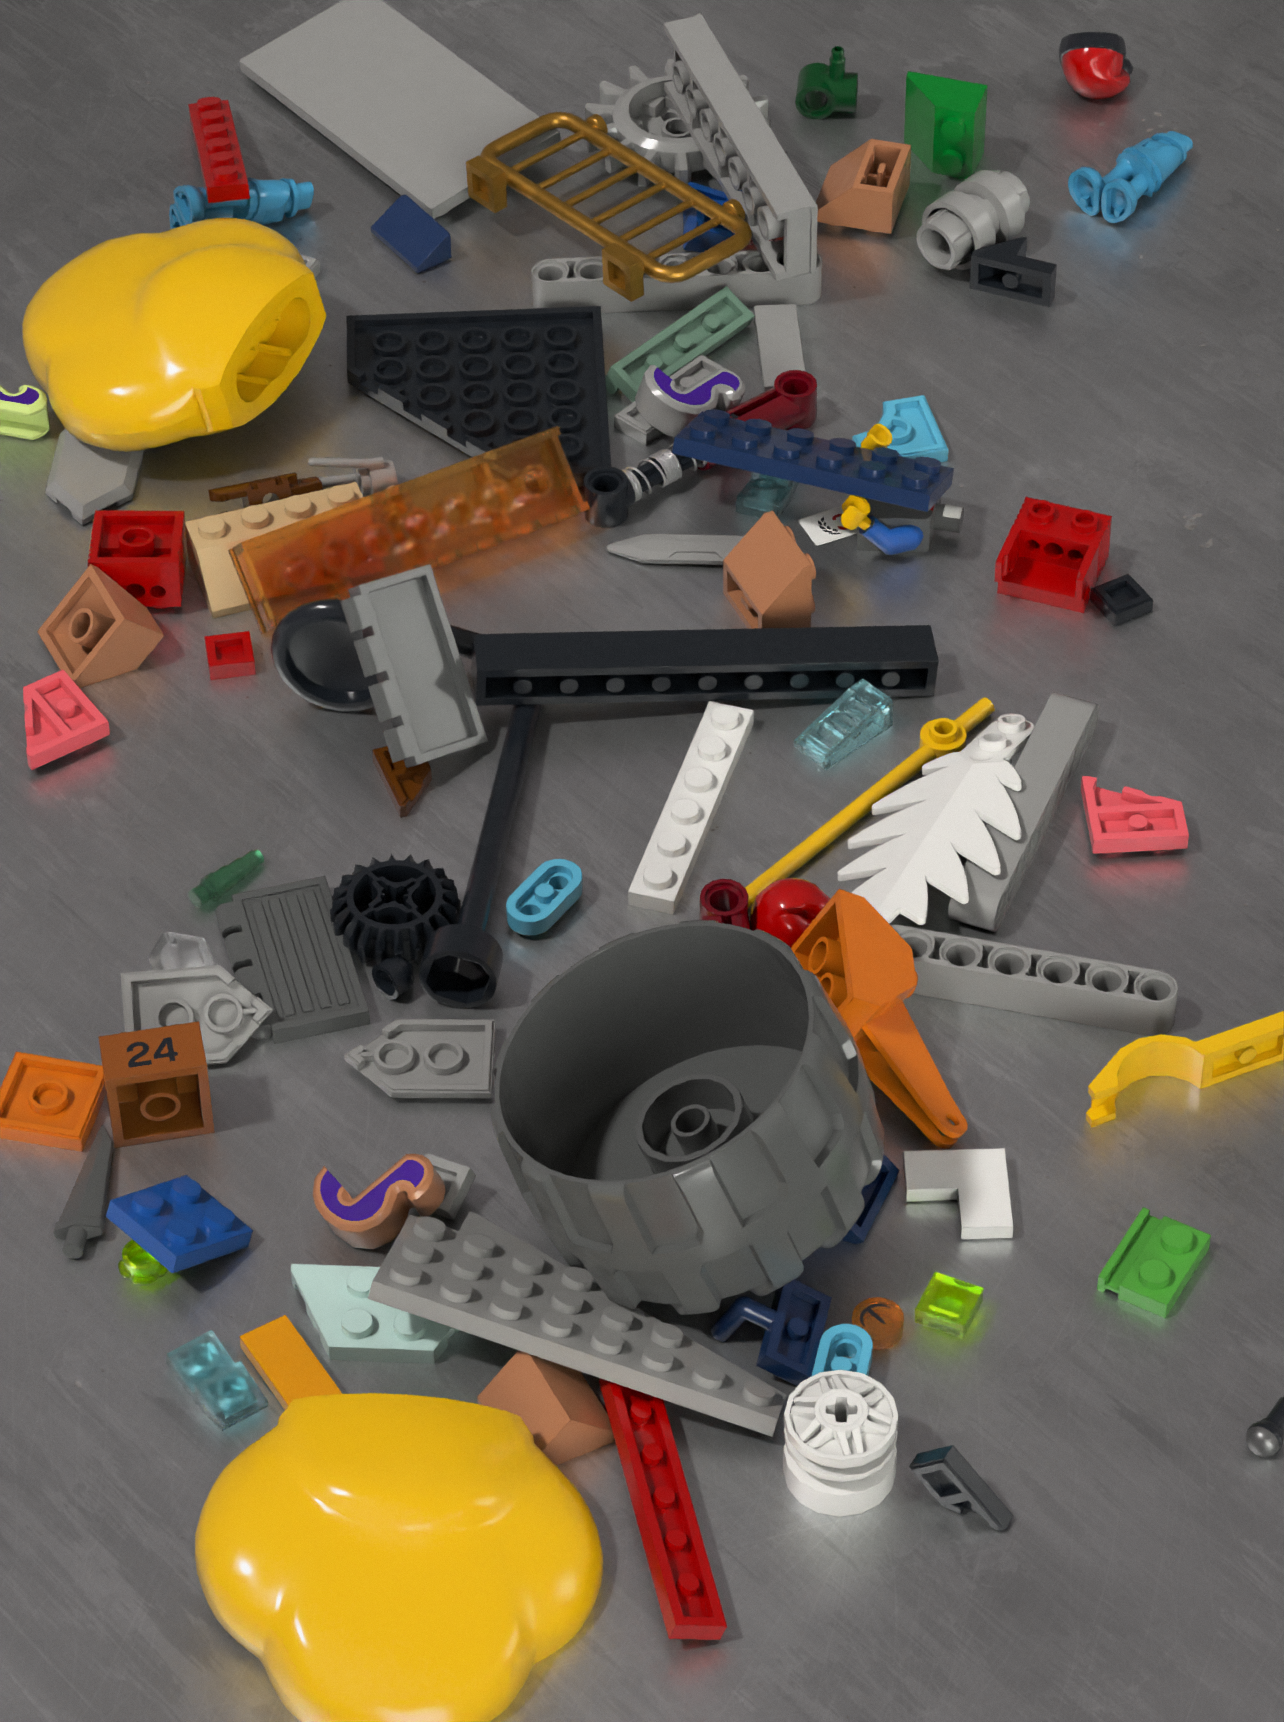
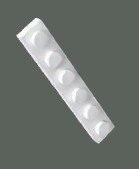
[628,701,754,915]

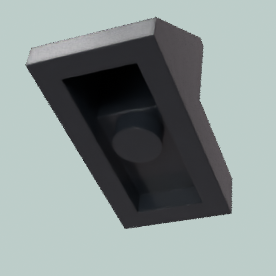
[970,237,1057,307]

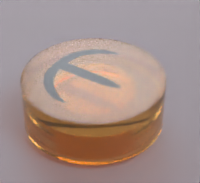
[851,1297,904,1350]

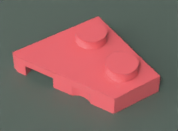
[23,670,110,770]
[1081,776,1189,854]

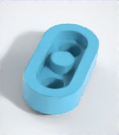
[506,859,583,935]
[811,1324,873,1377]

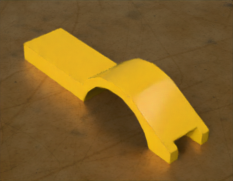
[1086,1011,1284,1128]

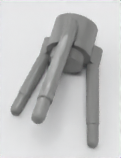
[308,456,398,509]

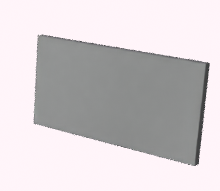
[239,0,561,219]

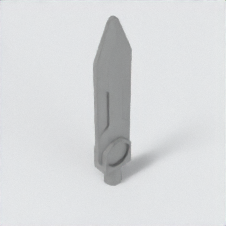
[607,534,746,565]

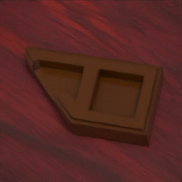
[372,746,432,818]

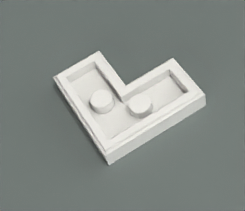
[903,1148,1013,1239]

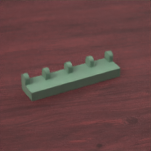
[605,286,755,403]

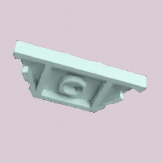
[291,1264,460,1364]

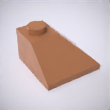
[37,564,164,688]

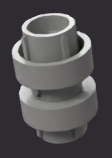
[917,170,1030,270]

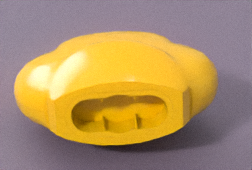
[22,218,327,452]
[195,1393,603,1722]

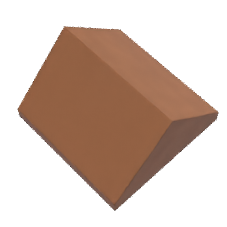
[477,1350,615,1466]

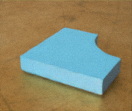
[852,395,948,462]

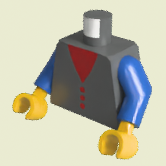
[841,424,964,555]

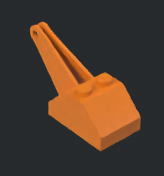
[791,889,968,1149]

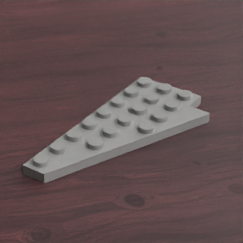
[368,1211,787,1437]

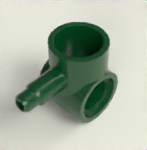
[795,46,858,119]

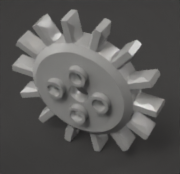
[585,59,771,187]

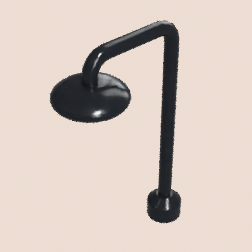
[271,599,542,1008]

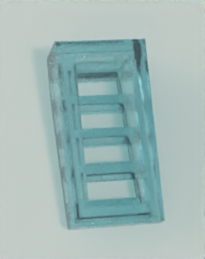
[794,679,893,770]

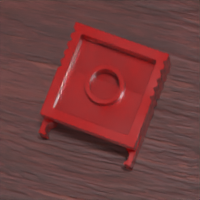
[994,497,1112,613]
[88,510,188,609]

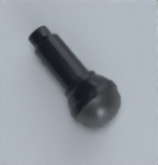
[1246,1397,1284,1457]

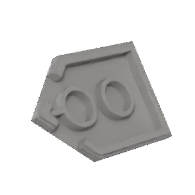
[46,429,144,525]
[121,965,273,1065]
[344,1019,496,1098]

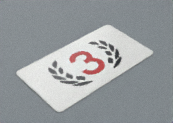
[798,506,857,546]

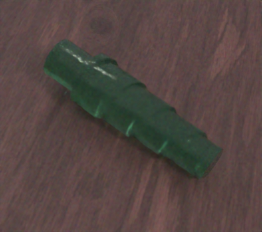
[188,849,264,907]

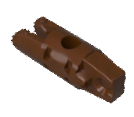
[208,472,323,514]

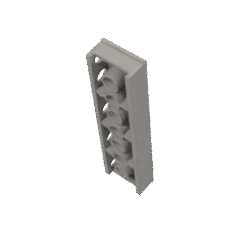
[663,13,818,281]

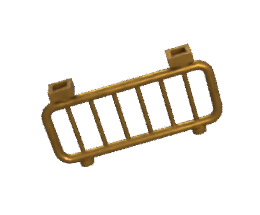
[466,112,752,302]

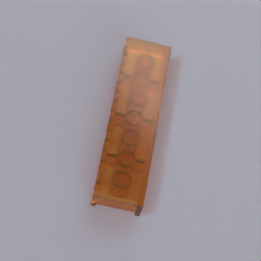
[228,426,590,635]

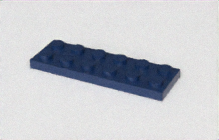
[672,409,954,512]

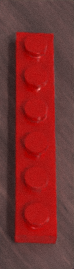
[188,97,250,203]
[599,1378,727,1640]

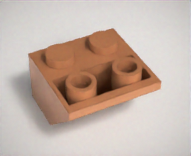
[816,139,911,234]
[723,511,816,629]

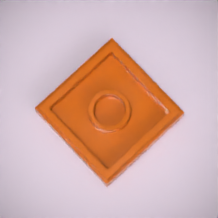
[0,1052,106,1152]

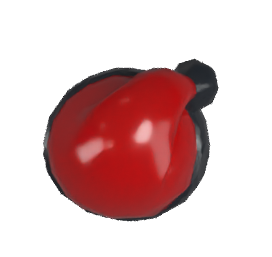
[1059,32,1133,99]
[749,878,830,948]

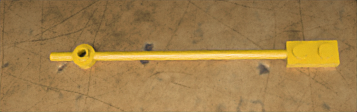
[745,697,995,909]

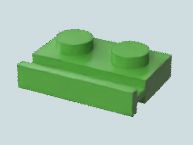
[1097,1207,1211,1318]

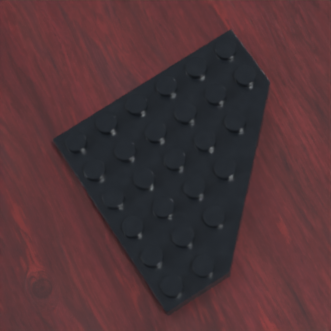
[346,306,611,488]

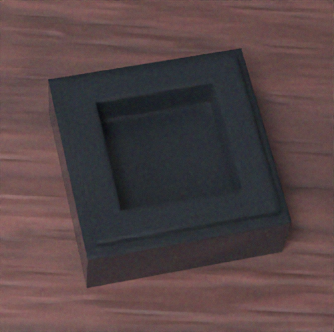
[1090,574,1153,627]

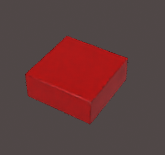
[204,631,256,680]

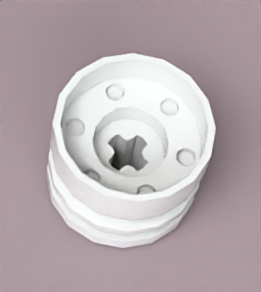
[783,1370,899,1517]

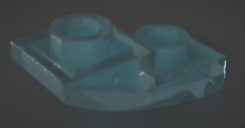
[735,472,799,518]
[166,1330,269,1431]

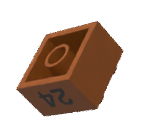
[98,1021,215,1148]

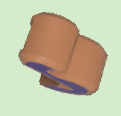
[312,1154,446,1249]

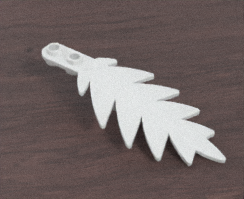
[837,714,1035,925]

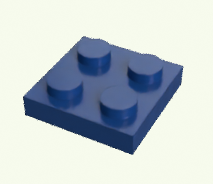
[106,1175,253,1274]

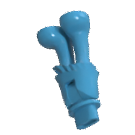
[1068,131,1193,223]
[169,177,314,229]

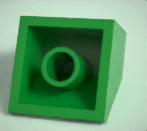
[904,71,988,179]

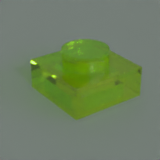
[915,1272,984,1339]

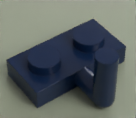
[711,1279,832,1386]

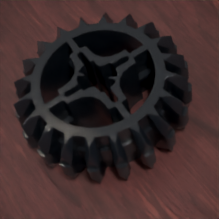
[330,853,461,967]

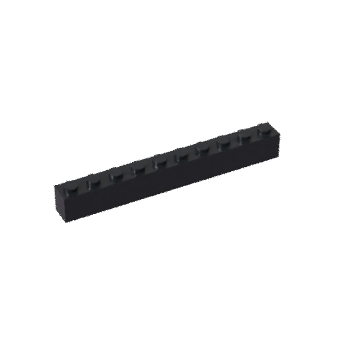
[471,625,939,706]

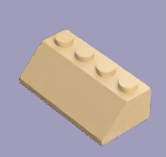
[184,482,385,619]

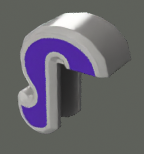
[635,365,745,437]

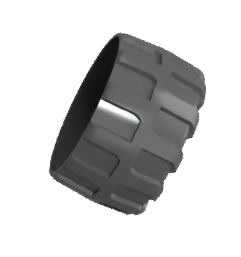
[490,920,885,1315]

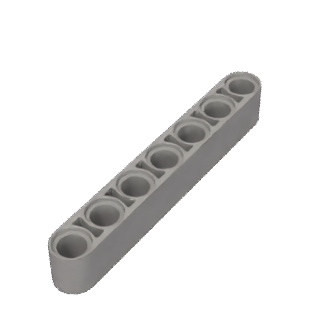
[531,250,822,313]
[948,692,1099,932]
[890,923,1178,1036]

